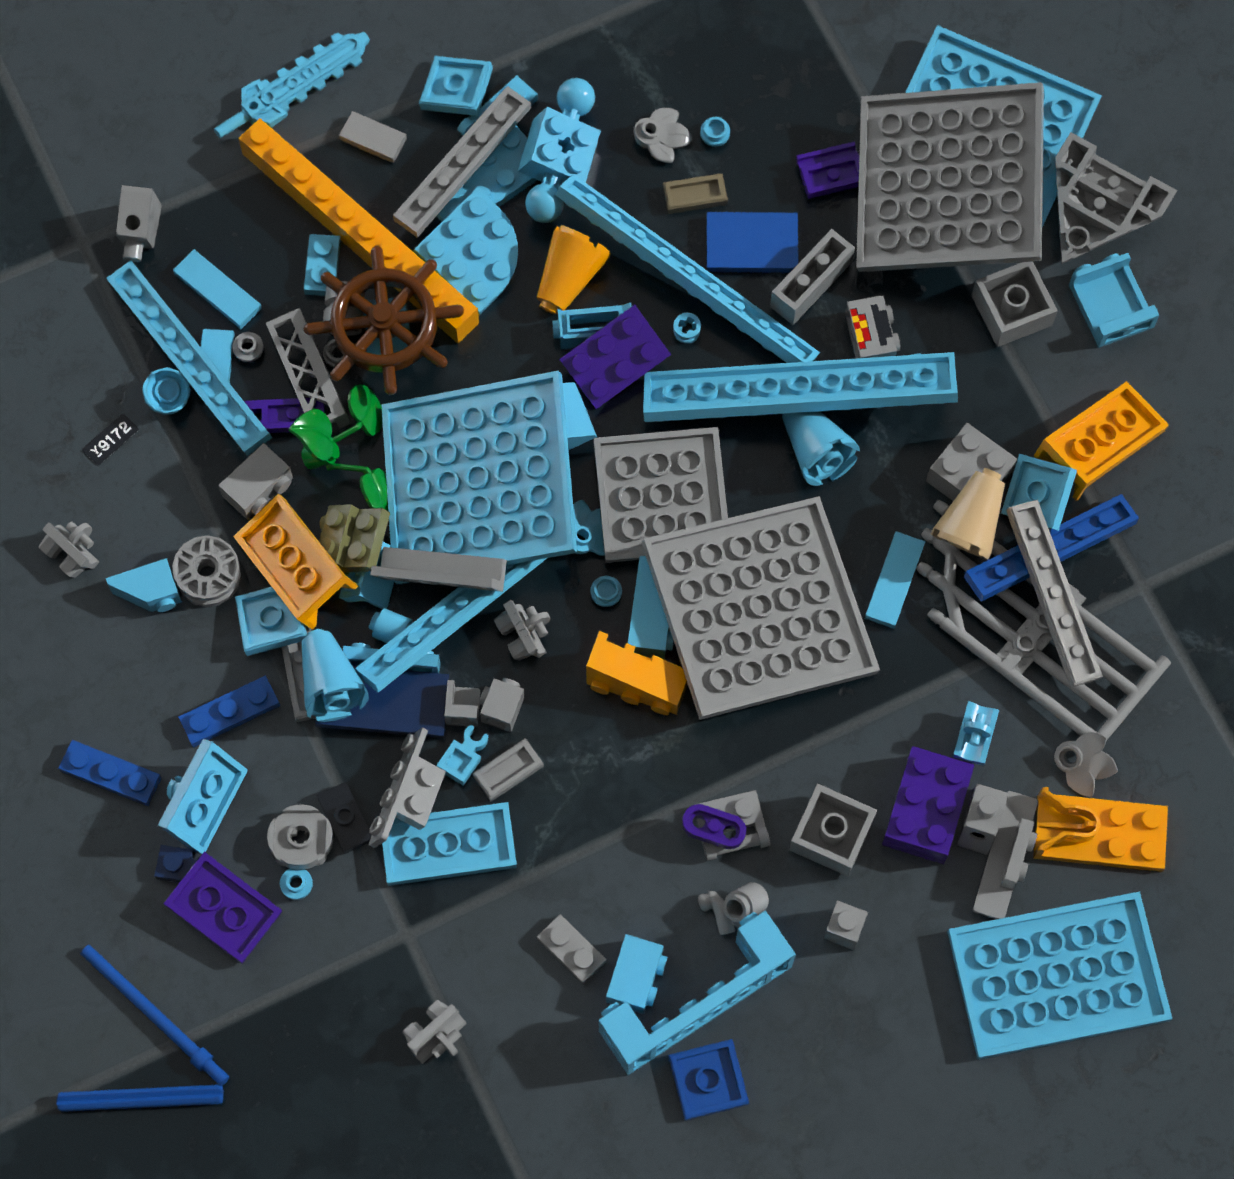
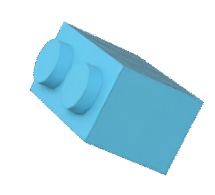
[606,934,668,1014]

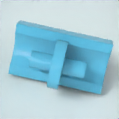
[953,701,999,766]

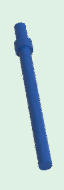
[80,945,230,1086]

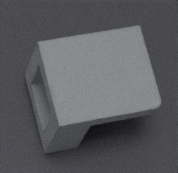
[444,680,481,727]

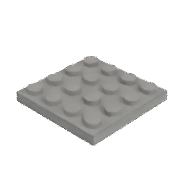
[593,427,728,563]

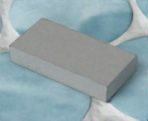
[339,111,407,163]
[472,738,544,802]

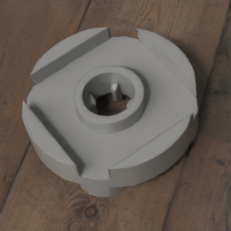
[267,805,333,870]

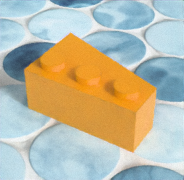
[586,631,688,715]

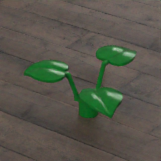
[288,384,388,511]

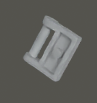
[696,790,770,861]

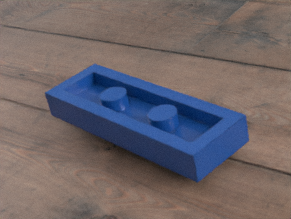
[179,675,280,748]
[58,740,162,806]

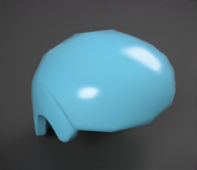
[142,367,190,415]

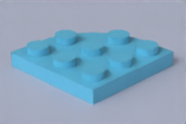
[413,187,518,315]

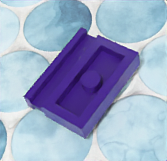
[796,141,859,199]

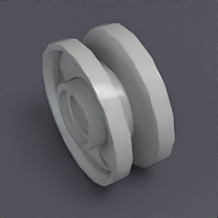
[172,535,241,607]

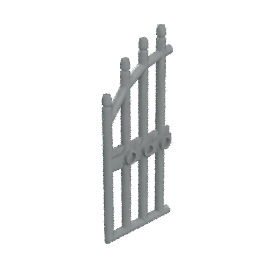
[916,500,1171,741]

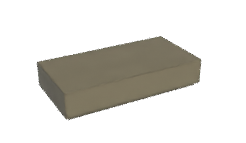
[663,173,728,214]

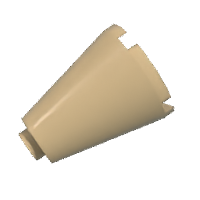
[931,468,1005,560]

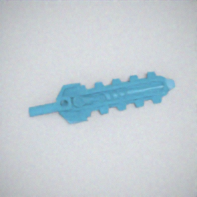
[214,32,370,139]

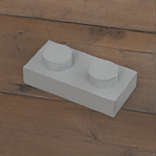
[537,914,607,985]

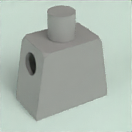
[116,185,162,262]
[956,784,1008,855]

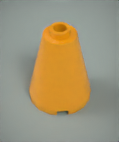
[537,225,611,314]

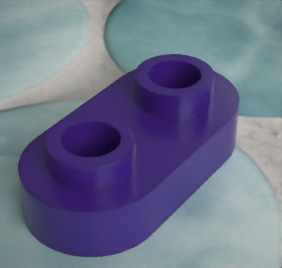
[682,804,746,849]

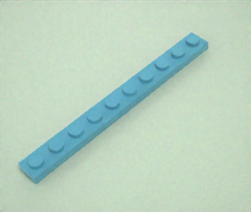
[555,174,820,363]

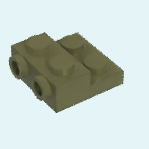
[319,504,390,573]

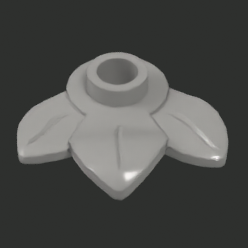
[633,108,692,163]
[1054,732,1118,797]

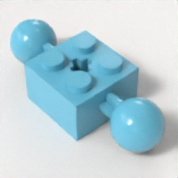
[518,78,601,223]

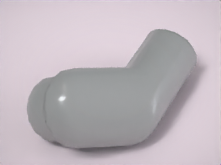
[698,891,735,935]

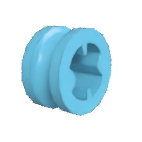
[673,312,701,344]

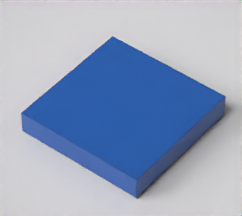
[668,1039,749,1121]

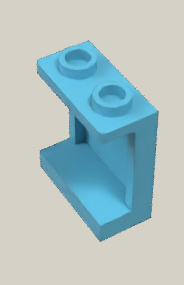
[1069,253,1159,348]

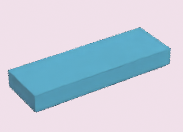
[173,249,262,329]
[865,531,925,629]

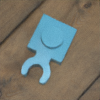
[436,725,488,786]

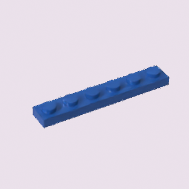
[964,494,1139,602]

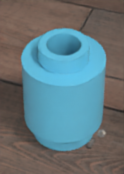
[369,608,413,643]

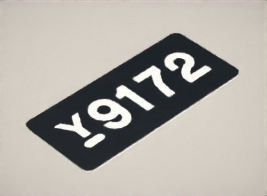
[83,414,139,465]

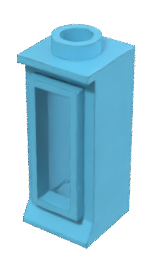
[552,303,631,349]

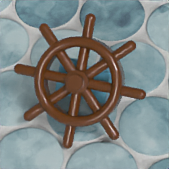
[304,246,464,395]

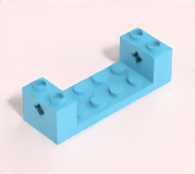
[599,911,796,1075]

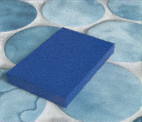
[707,212,798,273]

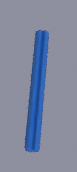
[57,1085,224,1112]

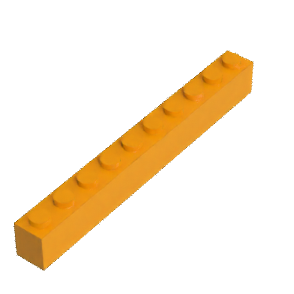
[239,118,479,343]

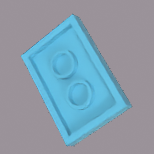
[158,739,248,855]

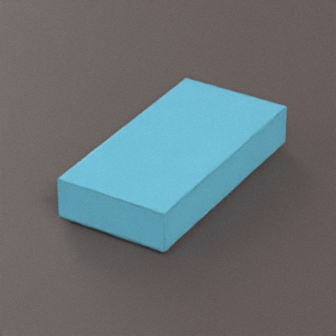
[201,329,235,383]

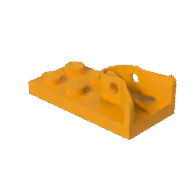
[1034,381,1169,501]
[233,494,359,630]
[1033,787,1168,872]

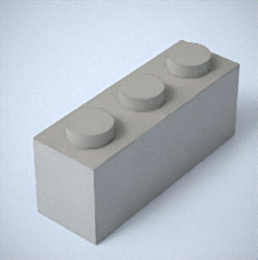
[770,229,855,325]

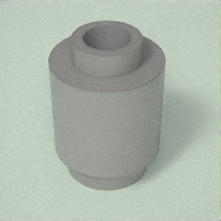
[723,882,769,922]

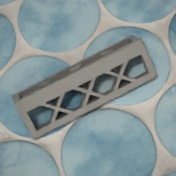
[266,308,351,428]
[370,547,507,592]

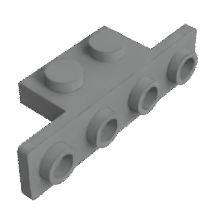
[369,727,446,848]
[973,791,1038,920]

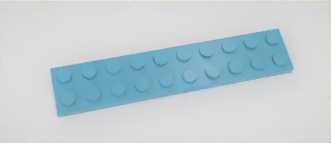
[643,352,958,422]

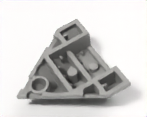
[1055,132,1177,264]

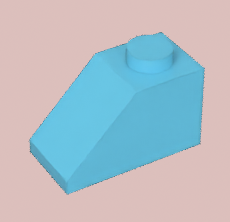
[106,558,182,612]

